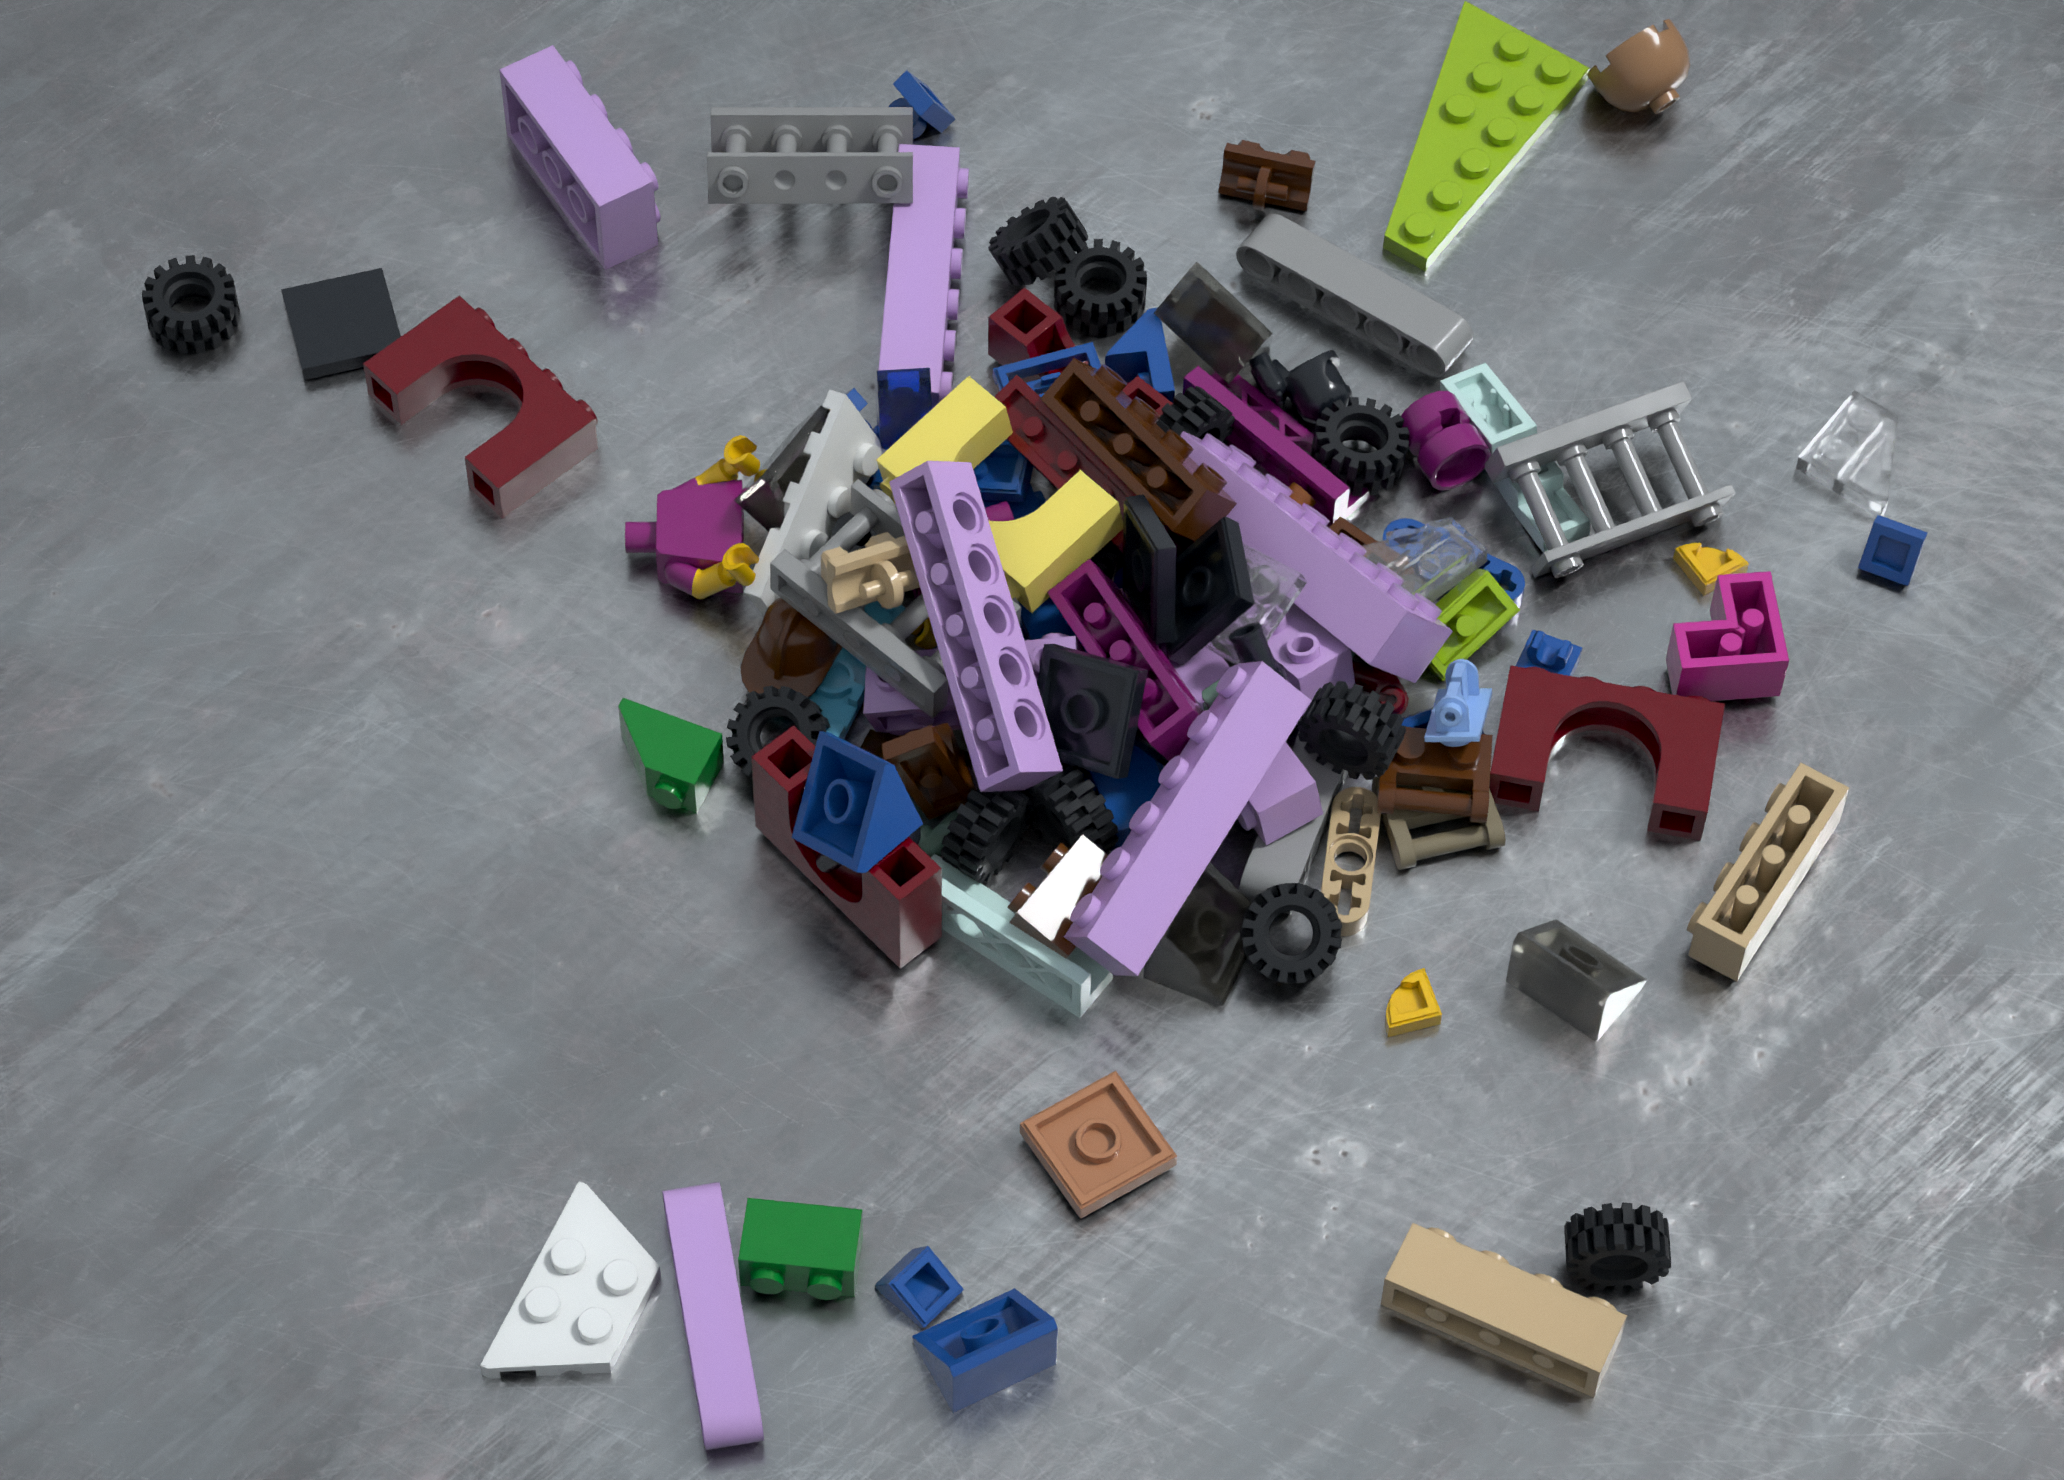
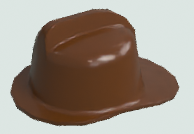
[740,597,843,698]

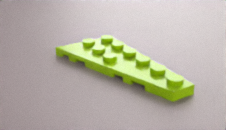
[1383,1,1590,271]

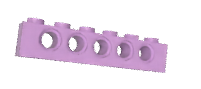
[889,461,1063,792]

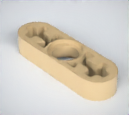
[1321,787,1381,936]

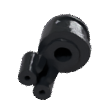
[1249,350,1352,425]

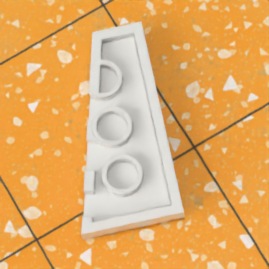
[744,389,887,616]

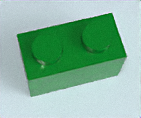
[738,1198,863,1300]

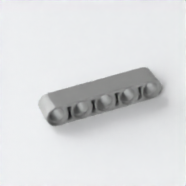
[1236,213,1474,378]
[1238,688,1370,915]

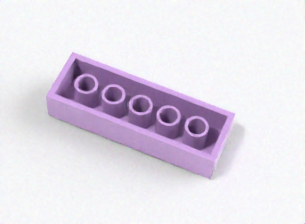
[1180,431,1453,683]

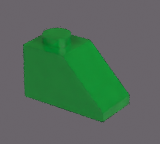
[618,698,724,814]

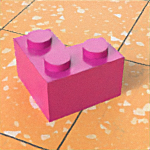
[1666,571,1789,701]

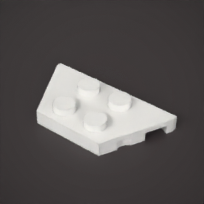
[480,1181,661,1379]

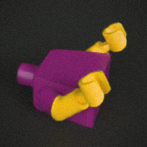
[625,435,760,599]

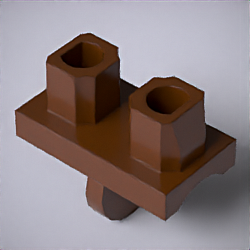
[1218,140,1316,211]

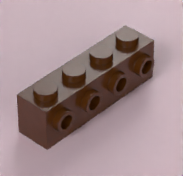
[1040,358,1237,541]

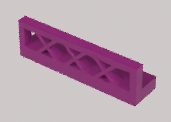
[1183,364,1373,527]

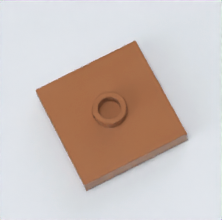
[1020,1071,1177,1219]

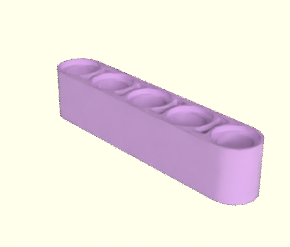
[662,1182,764,1450]

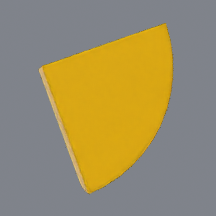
[1673,543,1749,596]
[1385,968,1442,1037]

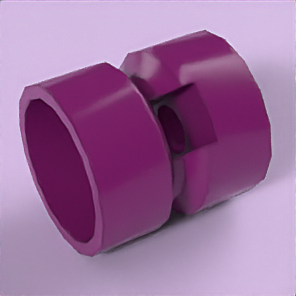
[1401,391,1491,490]

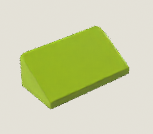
[1427,568,1520,681]

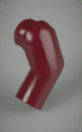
[1352,661,1409,715]

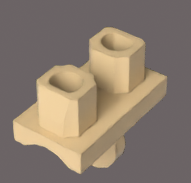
[821,532,920,614]

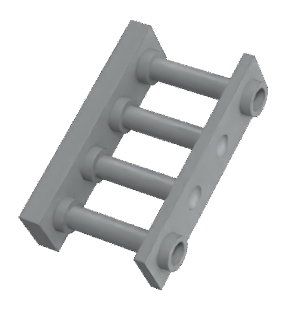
[707,107,913,204]
[1484,381,1736,578]
[770,479,1021,718]

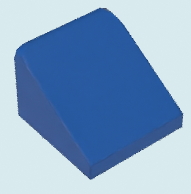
[875,1246,964,1328]

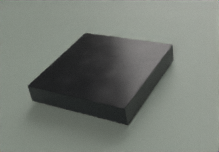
[281,268,401,380]
[1123,494,1176,644]
[1166,516,1255,665]
[1037,644,1148,779]

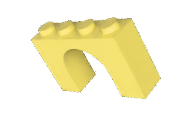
[876,376,1123,613]

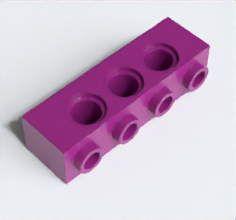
[1047,559,1203,761]

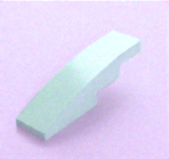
[1440,363,1590,553]

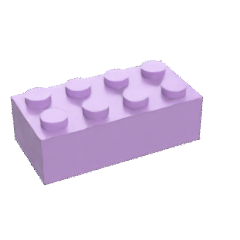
[499,45,661,270]

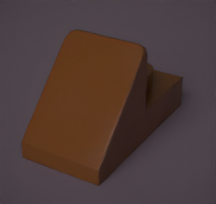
[882,723,976,820]

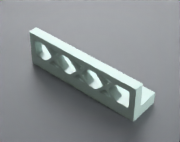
[931,854,1113,1018]

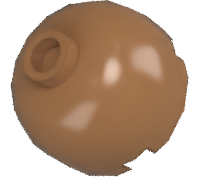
[1587,19,1691,114]

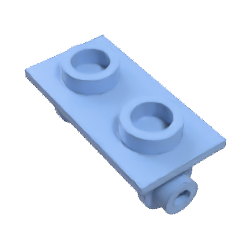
[1424,659,1492,747]

